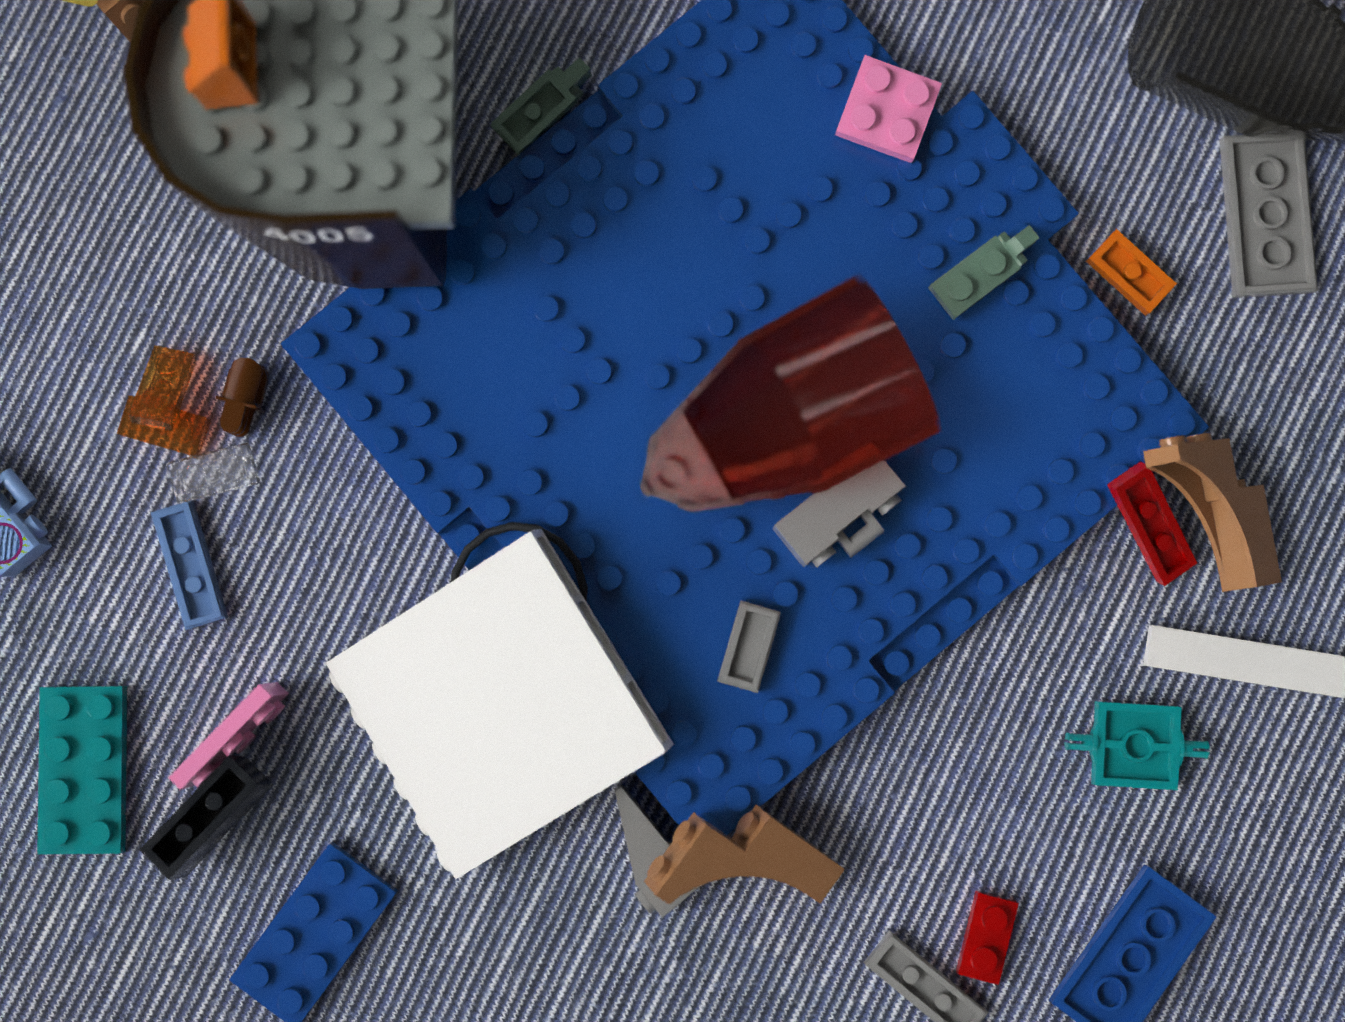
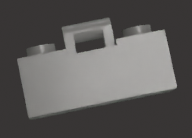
[773,447,905,568]

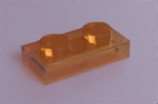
[129,345,196,431]
[117,395,211,458]

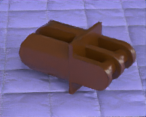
[216,358,269,437]

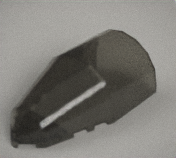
[1127,0,1345,142]

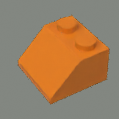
[183,0,258,110]

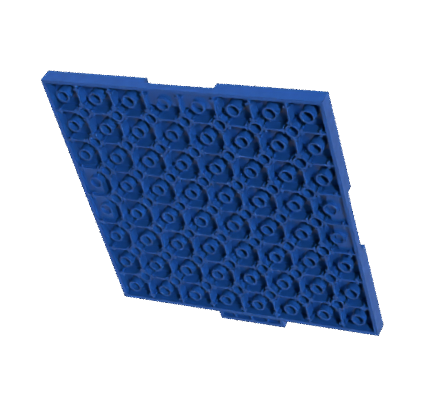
[280,0,1209,835]

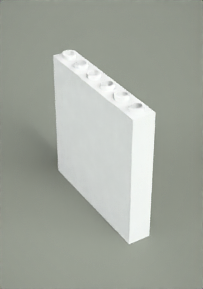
[325,529,674,879]

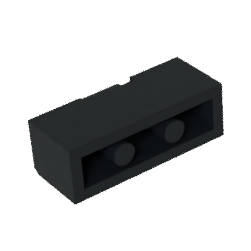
[139,755,273,880]

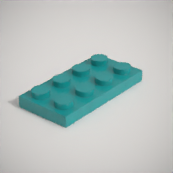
[37,686,127,855]

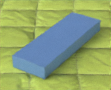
[151,500,228,630]

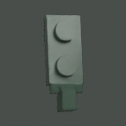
[490,57,592,155]
[928,225,1039,320]

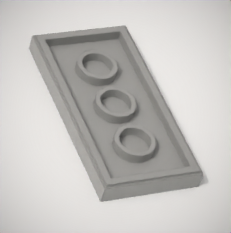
[1219,131,1318,298]

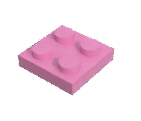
[835,55,942,164]

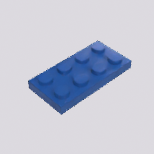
[229,841,398,1022]
[1048,864,1217,1022]

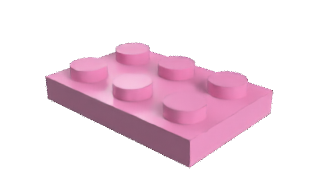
[168,682,289,790]

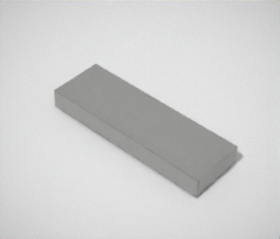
[864,930,989,1022]

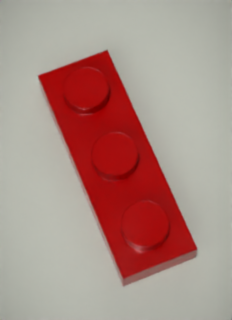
[1107,461,1197,586]

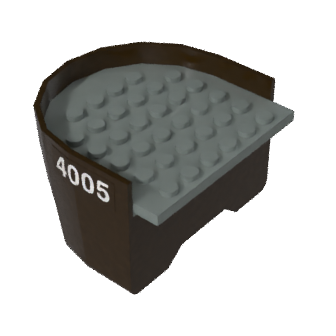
[123,0,458,289]

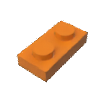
[1086,229,1177,316]

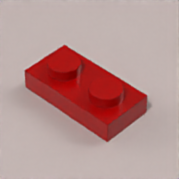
[956,891,1019,985]

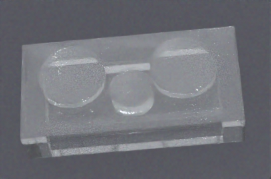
[166,442,260,504]

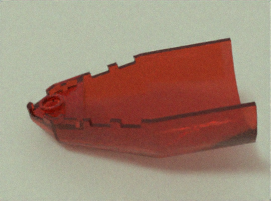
[640,274,941,512]

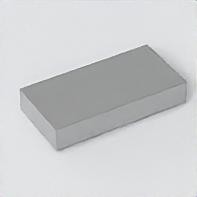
[717,601,781,693]

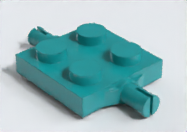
[1064,701,1210,790]

